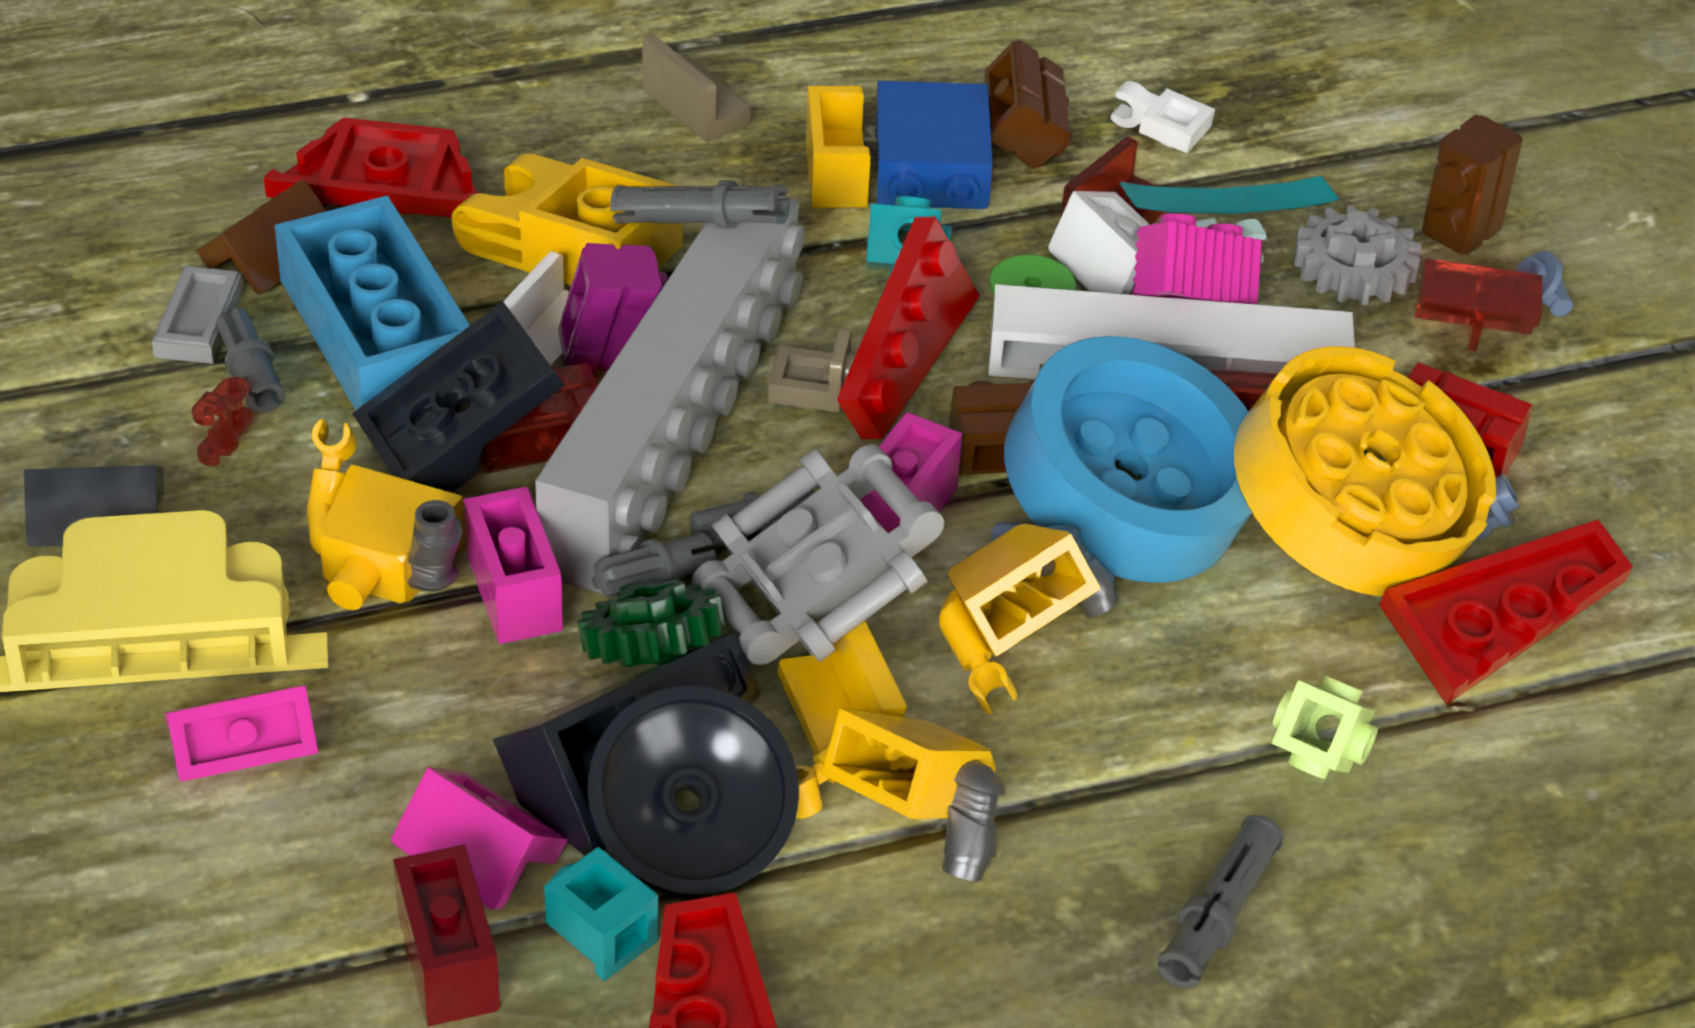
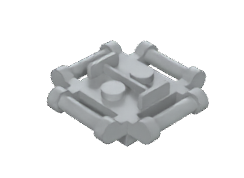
[692,444,944,665]

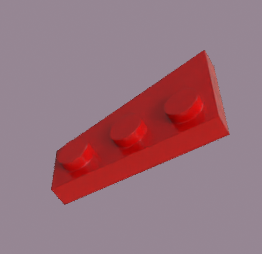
[649,892,777,1028]

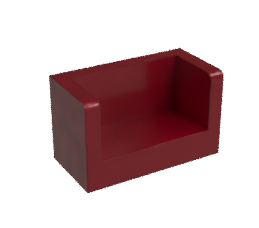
[393,844,500,1027]

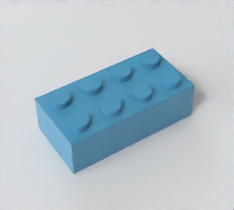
[275,195,470,410]

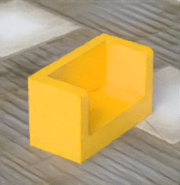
[806,86,870,208]

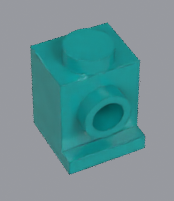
[544,847,658,981]

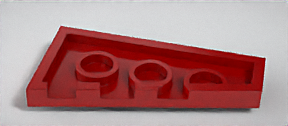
[837,216,980,439]
[1379,519,1633,705]

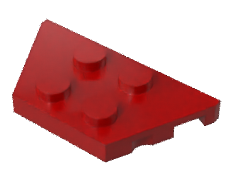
[264,117,481,218]

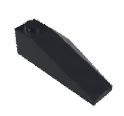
[492,631,761,856]

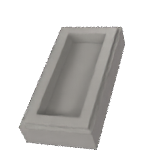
[152,266,244,364]

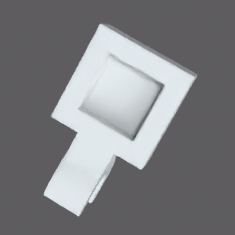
[1111,81,1215,153]

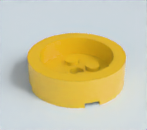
[1234,346,1496,596]

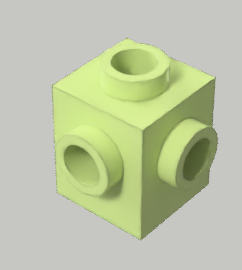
[1272,675,1378,779]

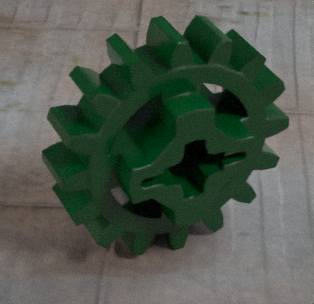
[577,579,725,668]

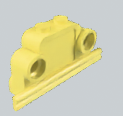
[0,510,329,692]

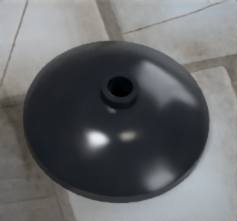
[587,686,799,896]

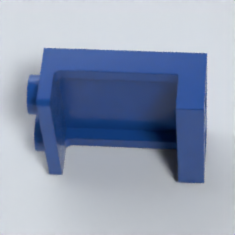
[875,80,993,209]

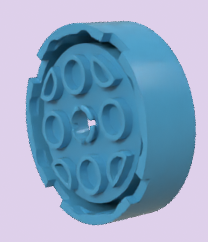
[1004,336,1252,583]

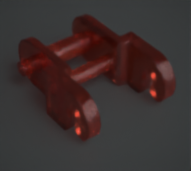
[192,377,253,466]

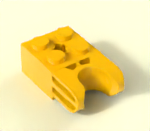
[452,153,683,286]

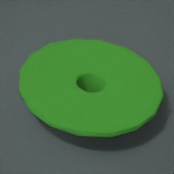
[989,255,1076,294]

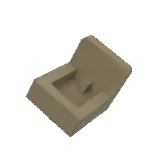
[767,328,856,413]

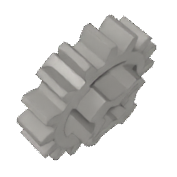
[1293,205,1422,305]

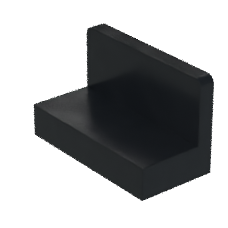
[24,465,164,547]

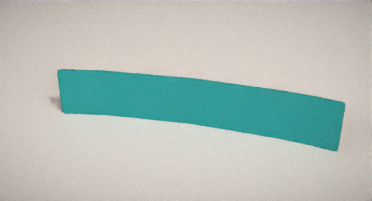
[1120,176,1339,214]

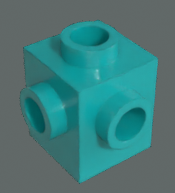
[866,197,952,276]

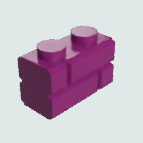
[558,243,668,372]

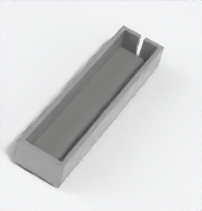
[535,185,805,594]

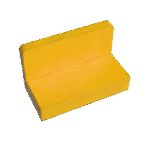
[777,621,907,755]

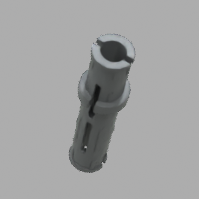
[610,180,790,229]
[1157,815,1284,989]

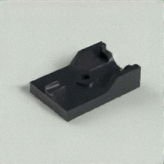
[352,301,565,493]

